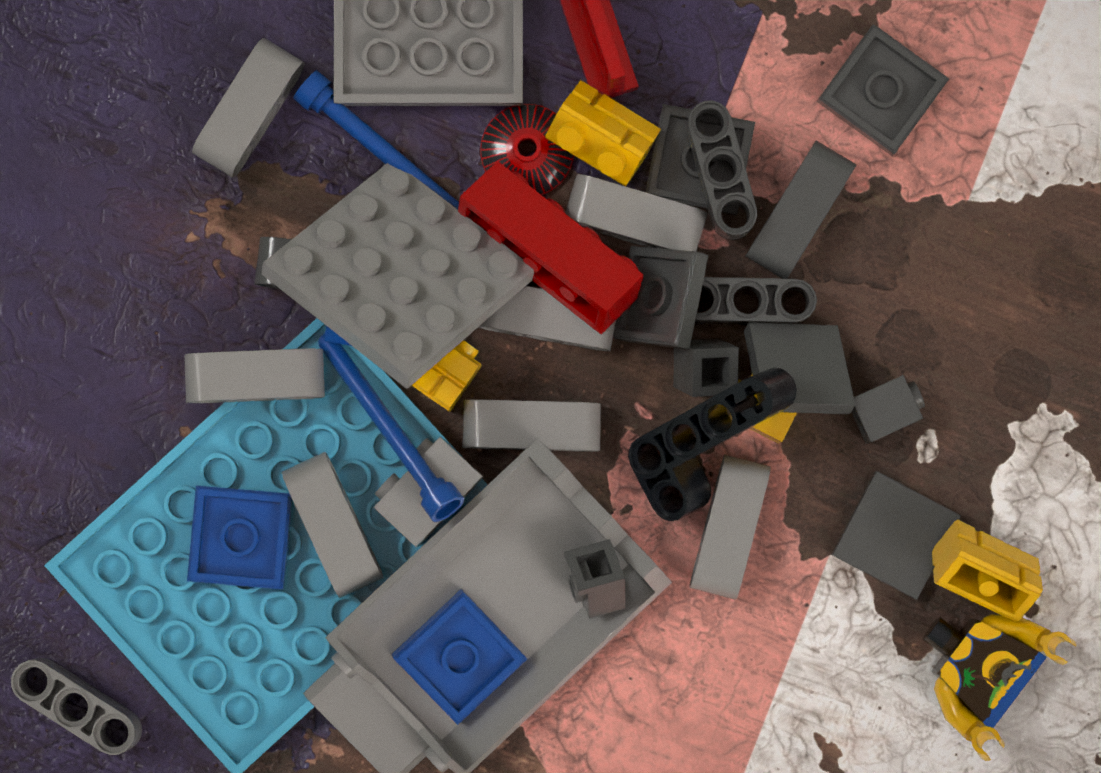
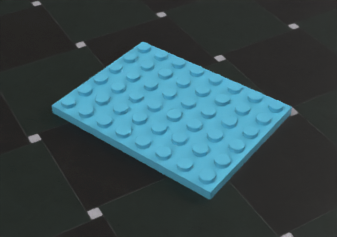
[44,318,488,773]

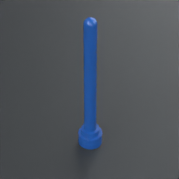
[293,70,459,209]
[318,333,464,522]

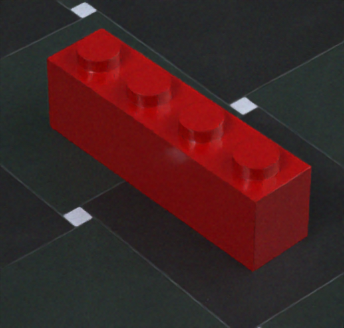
[458,161,644,335]

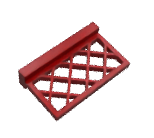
[559,0,639,98]

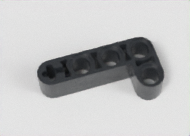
[628,367,797,521]

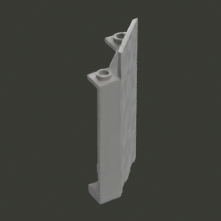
[303,438,672,773]

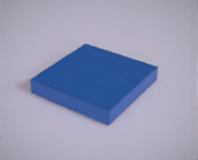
[187,485,292,590]
[391,589,527,725]

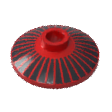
[480,104,574,195]

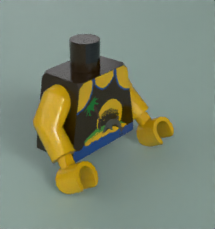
[923,614,1076,761]

